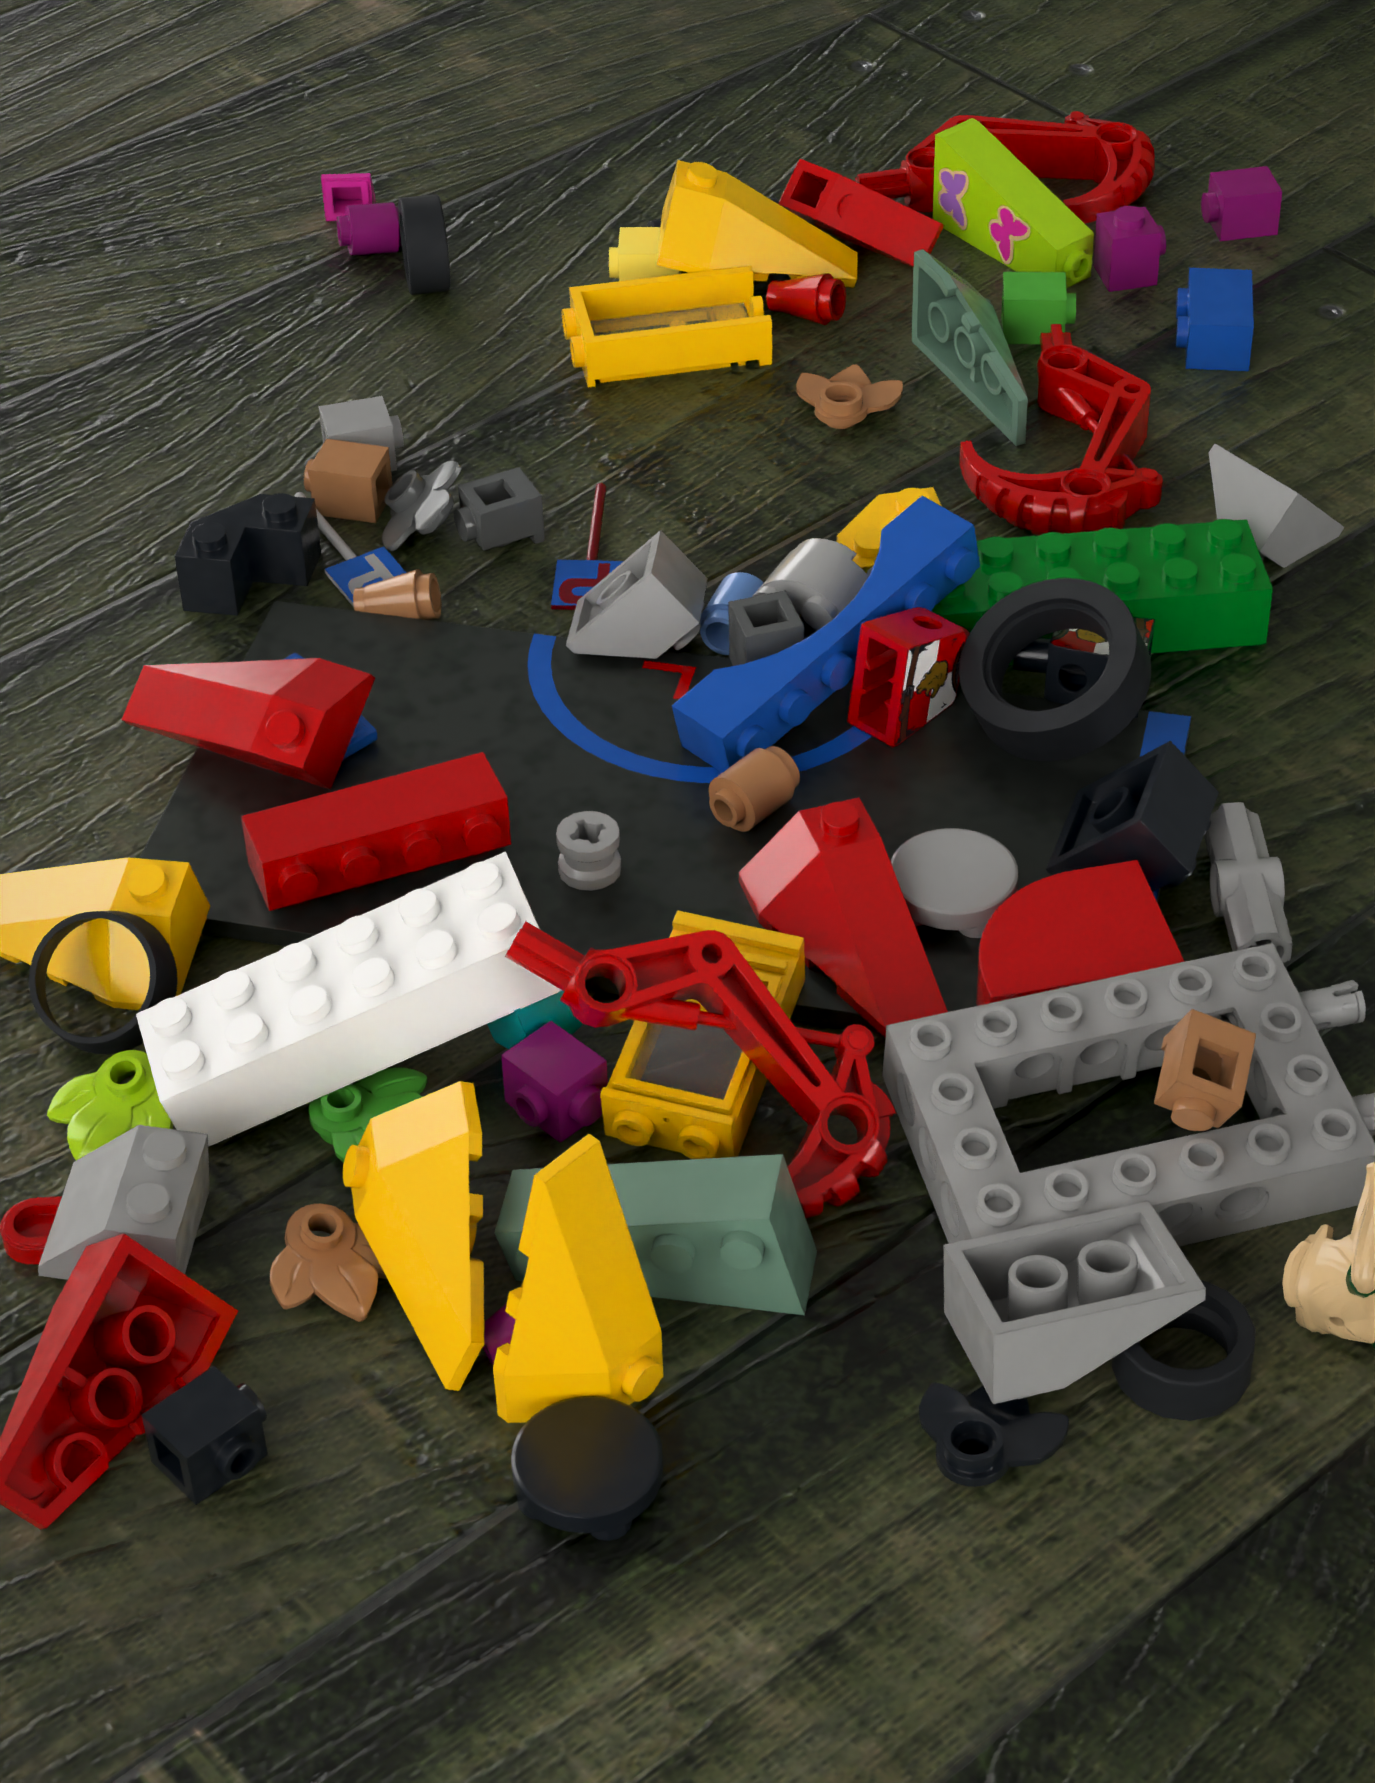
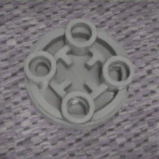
[891,828,1018,938]

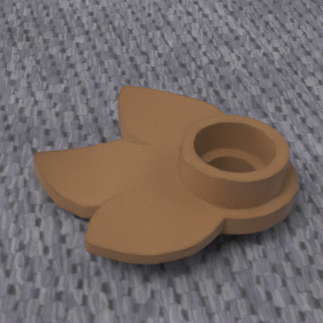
[796,364,903,429]
[270,1203,387,1322]

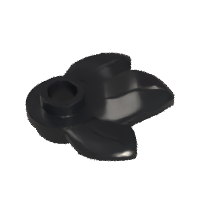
[919,1382,1069,1487]

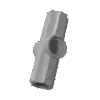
[1204,802,1293,963]

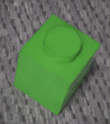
[1001,272,1076,344]

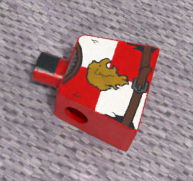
[847,607,970,748]

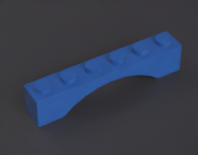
[672,496,980,773]

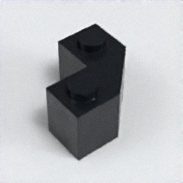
[175,493,321,616]

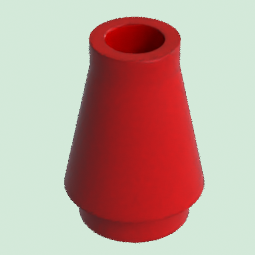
[766,273,846,325]

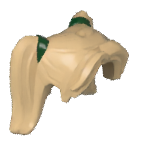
[1282,1162,1375,1349]

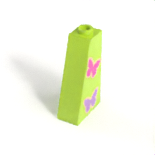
[933,118,1094,289]

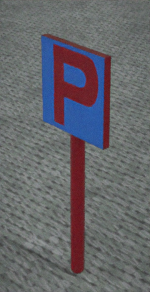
[551,482,624,610]

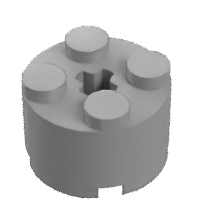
[753,538,872,639]

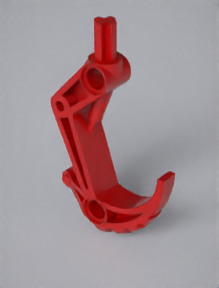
[855,111,1155,224]
[959,324,1163,536]
[505,921,896,1218]

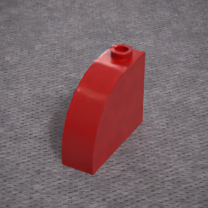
[976,860,1185,1006]

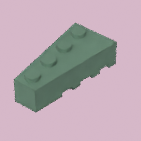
[494,1154,817,1316]

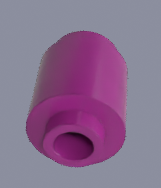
[337,202,402,256]

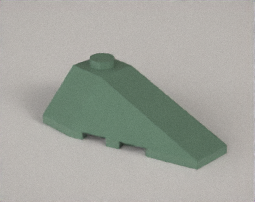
[912,249,1028,446]

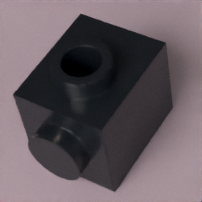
[142,1366,268,1505]

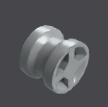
[556,811,621,891]

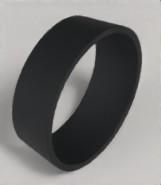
[29,911,177,1054]

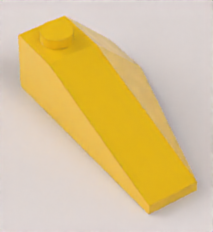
[0,857,210,1010]
[343,1081,484,1391]
[493,1134,664,1423]

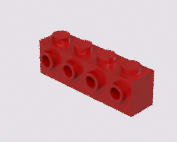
[241,752,511,911]

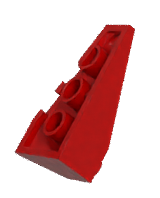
[121,658,375,790]
[739,797,948,1038]
[0,1233,238,1530]

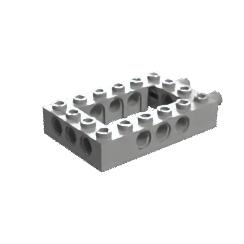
[882,943,1375,1246]

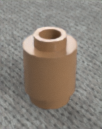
[709,746,800,832]

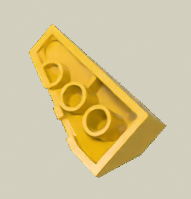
[657,160,858,288]

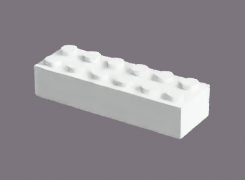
[136,851,563,1147]

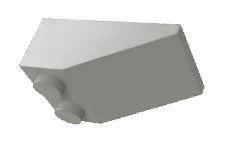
[943,1201,1206,1404]

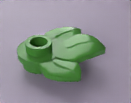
[308,1067,428,1163]

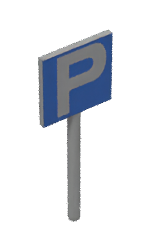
[294,492,406,608]

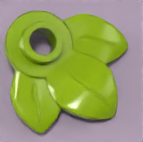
[47,1050,174,1161]

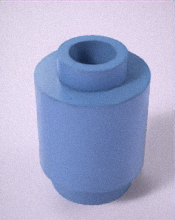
[700,572,764,655]

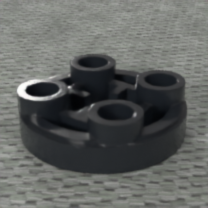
[511,1396,663,1541]

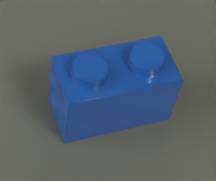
[1176,268,1254,371]

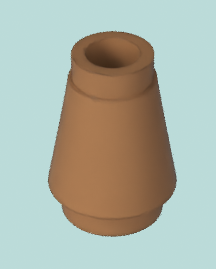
[353,569,442,620]

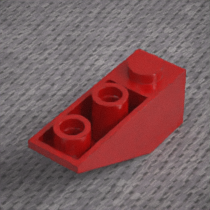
[778,159,944,268]

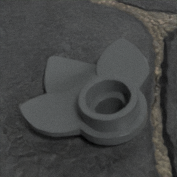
[382,461,462,551]

